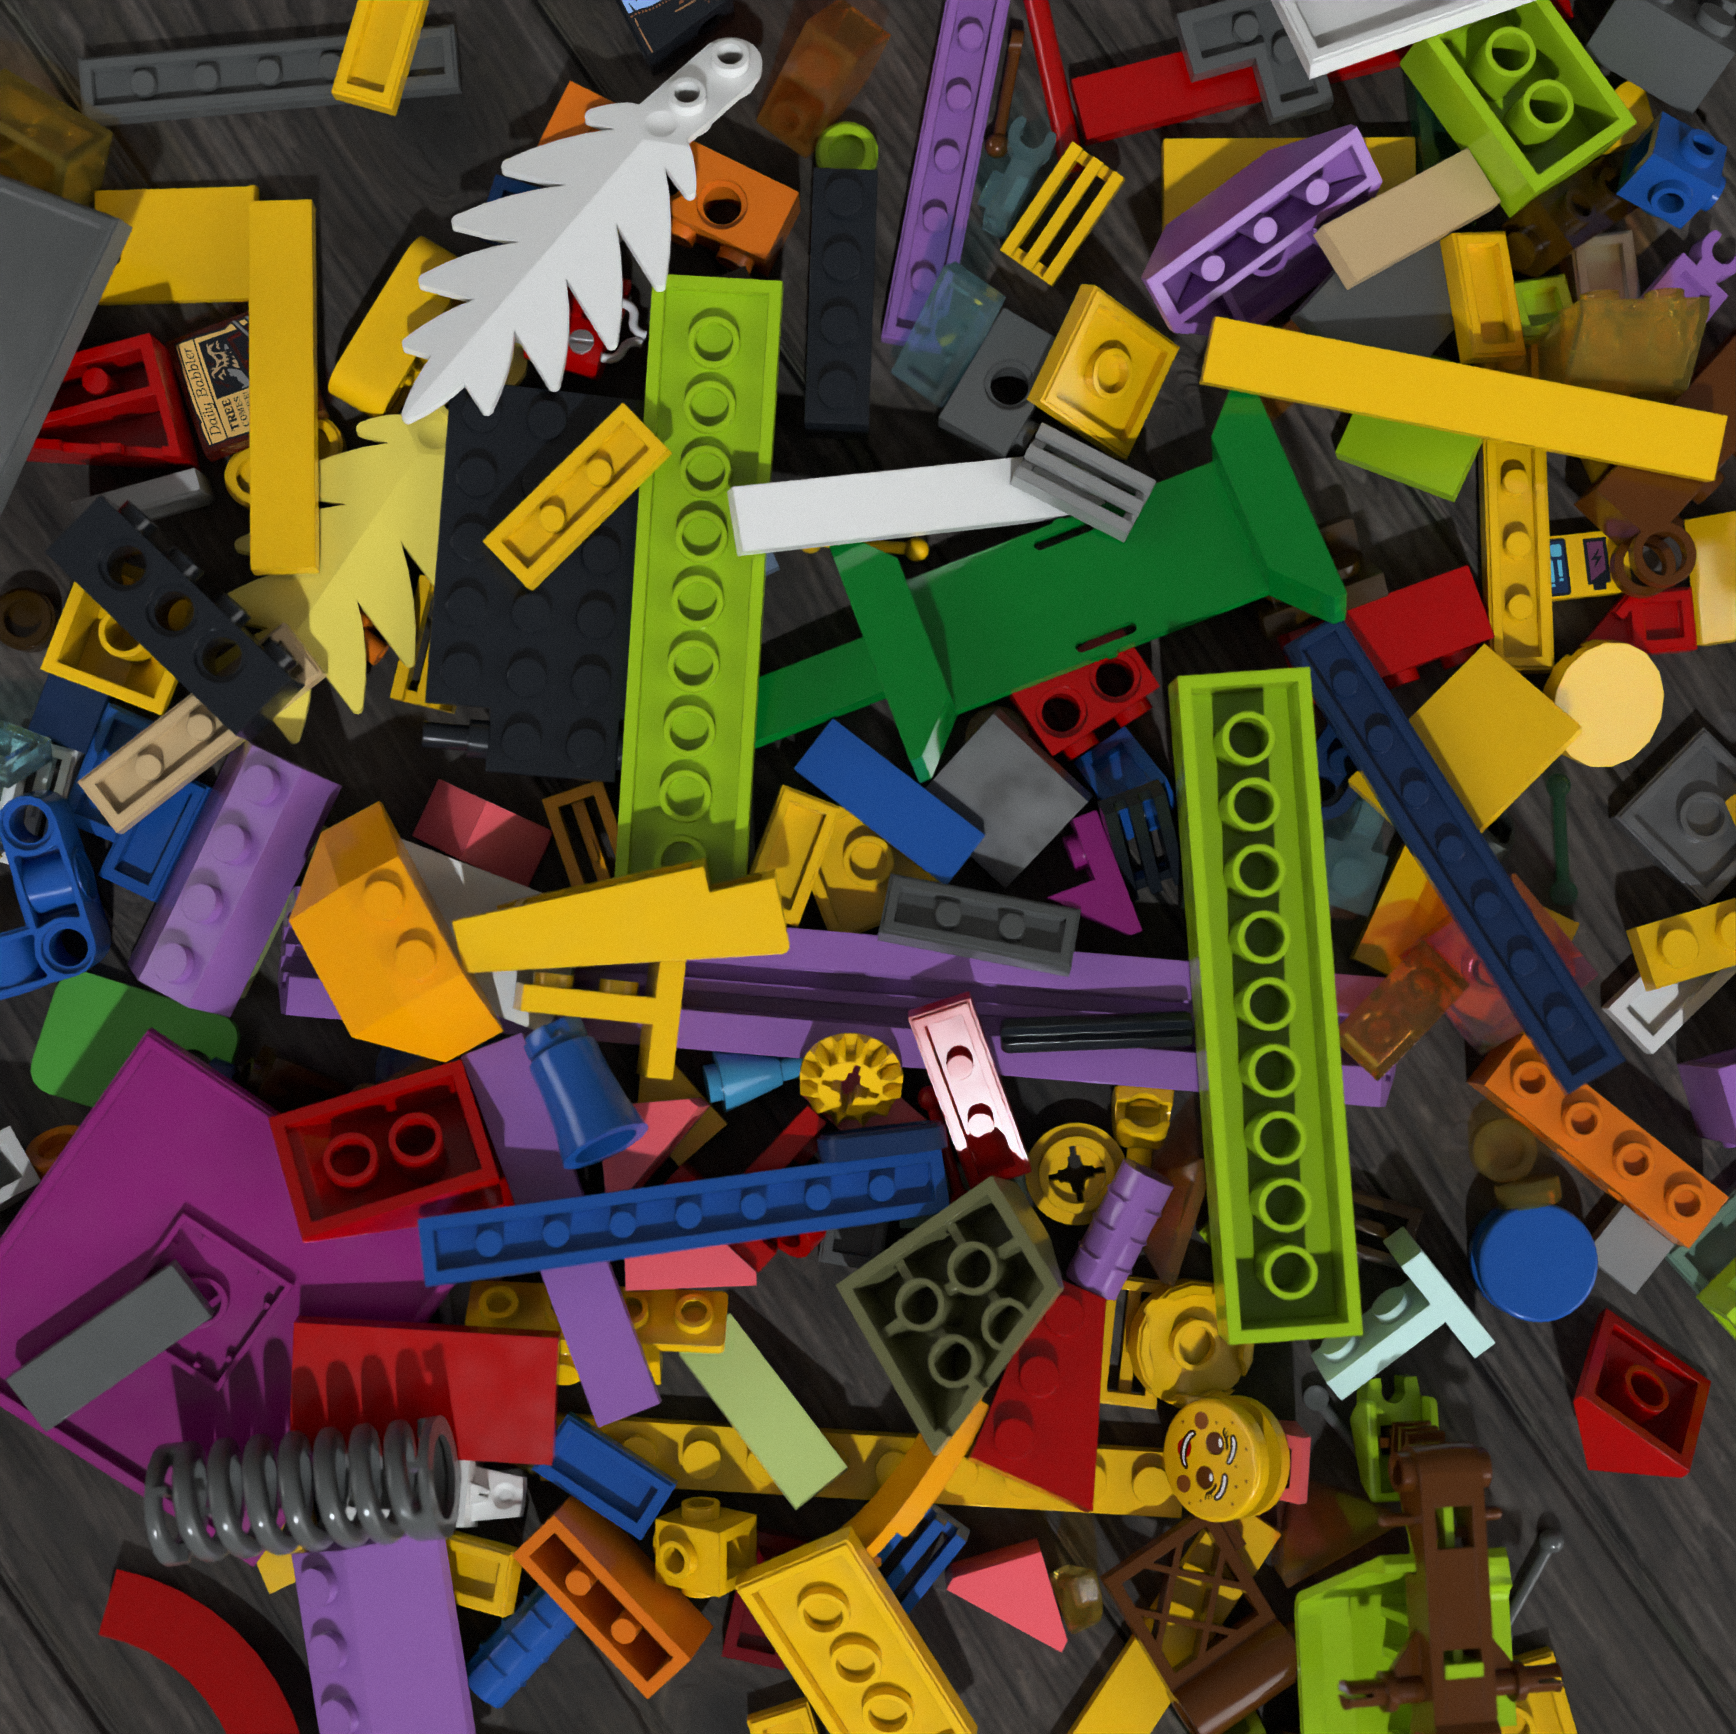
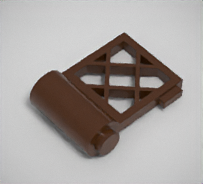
[1099,1514,1298,1734]

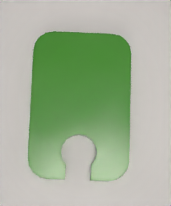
[30,972,241,1108]

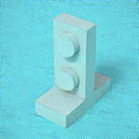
[1310,1226,1495,1401]

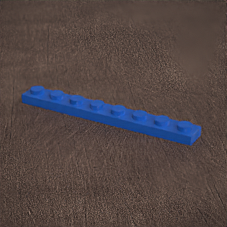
[417,1149,950,1288]

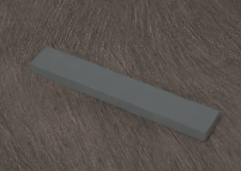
[78,24,462,127]

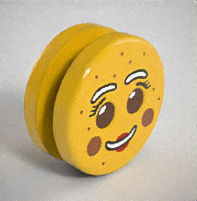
[1163,1395,1290,1522]

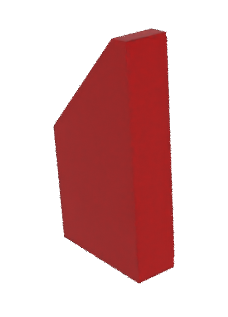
[1574,587,1697,655]

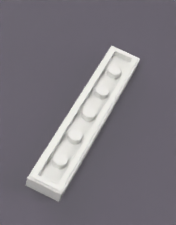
[727,453,1105,556]

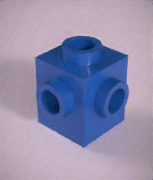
[1616,111,1727,230]

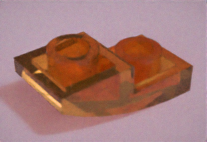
[1339,940,1470,1081]

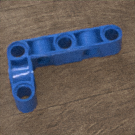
[0,789,112,1000]

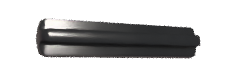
[999,1011,1193,1054]

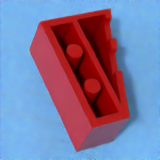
[26,333,201,472]
[966,1280,1106,1512]

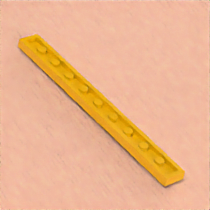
[540,1412,1182,1518]

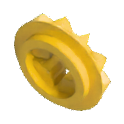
[799,1033,903,1127]
[1025,1122,1125,1225]

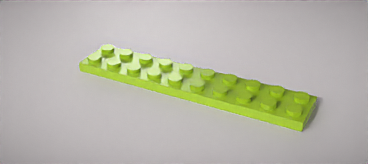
[615,274,784,884]

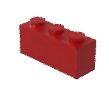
[1277,565,1495,705]

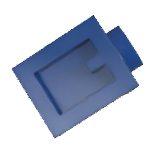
[1073,726,1177,841]

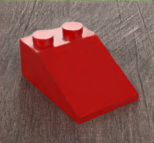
[268,1059,504,1243]

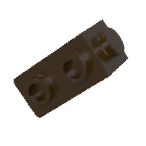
[1494,157,1638,281]

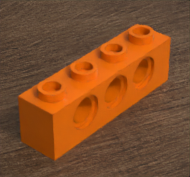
[537,81,801,277]
[1466,1032,1729,1248]

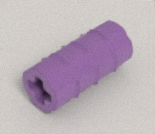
[1066,1158,1174,1300]

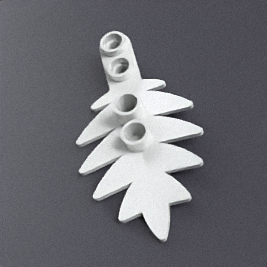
[401,37,762,424]

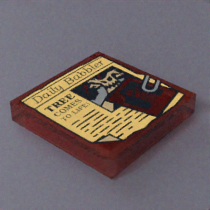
[166,311,330,462]

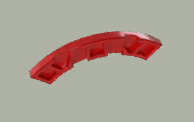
[98,1569,301,1734]

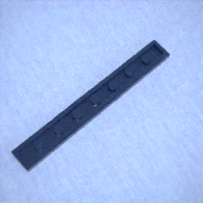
[1283,621,1626,1095]

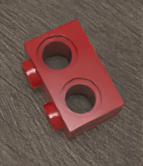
[1007,626,1160,762]

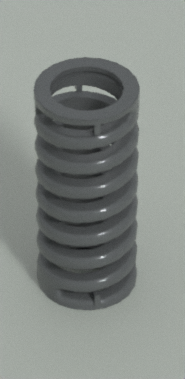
[144,1415,460,1566]

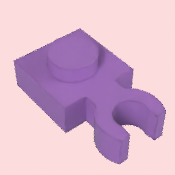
[1635,230,1736,347]

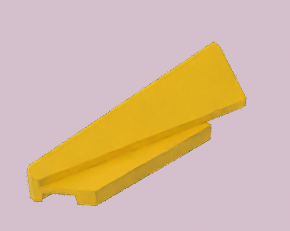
[452,857,790,973]

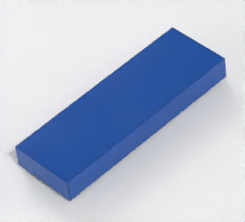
[794,719,985,884]

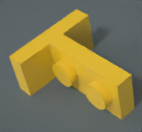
[513,960,686,1080]

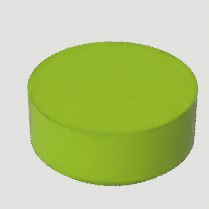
[815,122,878,170]

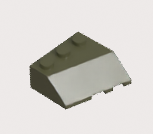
[836,1176,1064,1455]

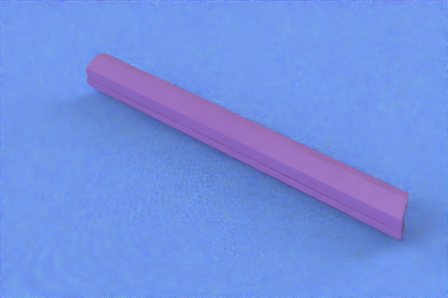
[278,886,1400,1107]

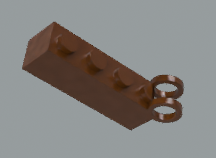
[1573,327,1736,598]

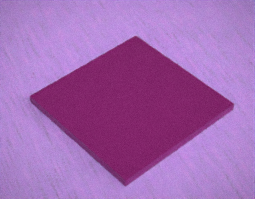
[0,1027,456,1567]

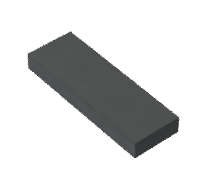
[878,874,1081,977]
[6,1259,215,1432]

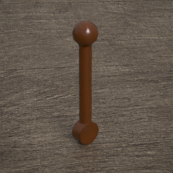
[985,29,1025,159]

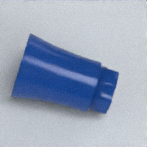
[524,1016,648,1169]

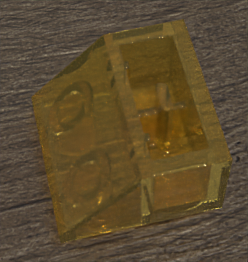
[1537,288,1710,403]

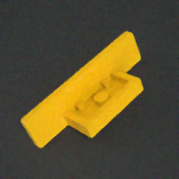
[465,1280,728,1385]

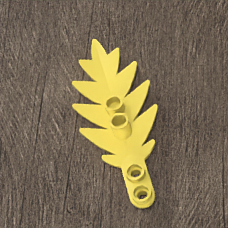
[215,342,528,754]

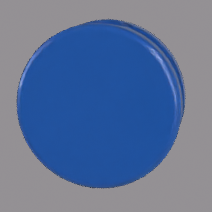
[1468,1199,1598,1322]

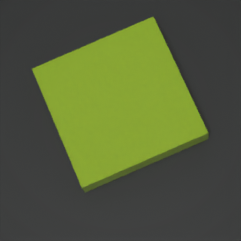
[1335,354,1484,503]

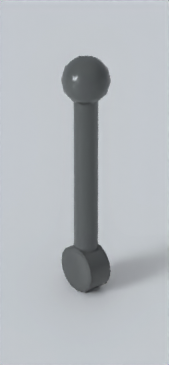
[1302,1384,1356,1457]
[1509,1528,1564,1640]

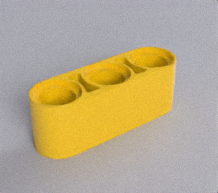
[328,236,467,418]

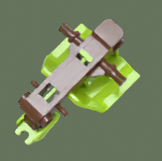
[1294,1375,1564,1734]

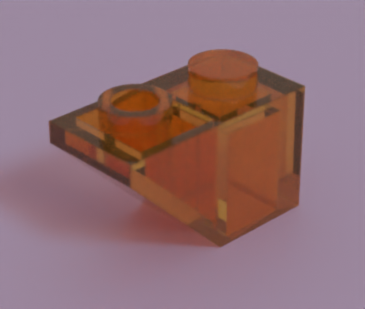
[756,0,891,159]

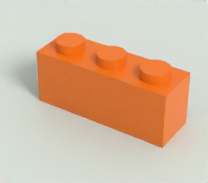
[512,1495,714,1700]

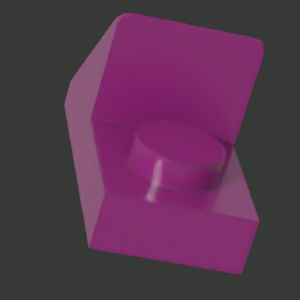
[1044,810,1143,936]

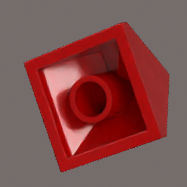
[1573,1308,1711,1478]

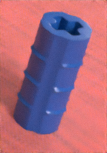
[465,1583,578,1709]

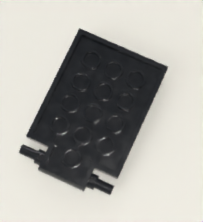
[421,385,645,783]

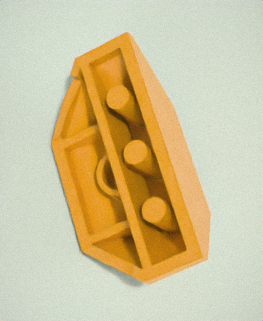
[289,801,505,1063]

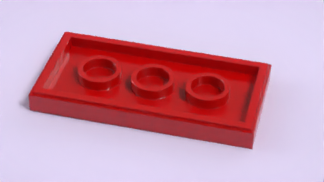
[290,1316,561,1465]

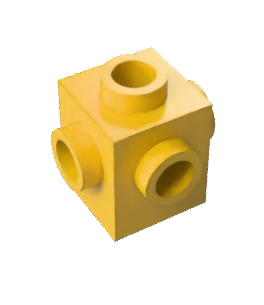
[653,1497,757,1598]

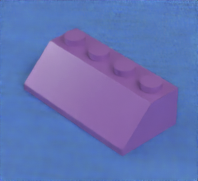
[127,740,342,1017]
[291,1533,476,1734]

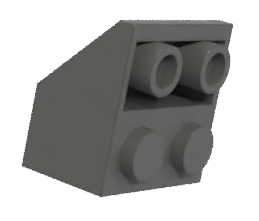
[1584,0,1736,117]

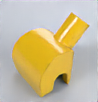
[1111,1086,1175,1168]

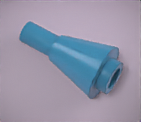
[702,1051,803,1113]

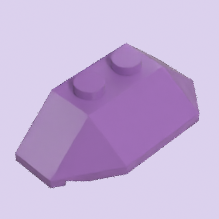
[1141,124,1383,336]

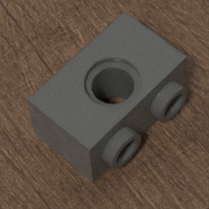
[937,308,1056,460]

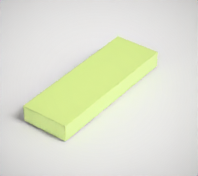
[679,1313,848,1510]

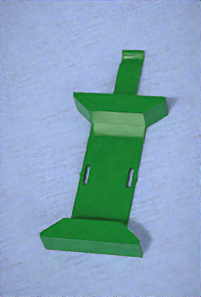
[755,390,1347,783]

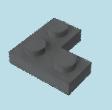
[1174,0,1334,126]

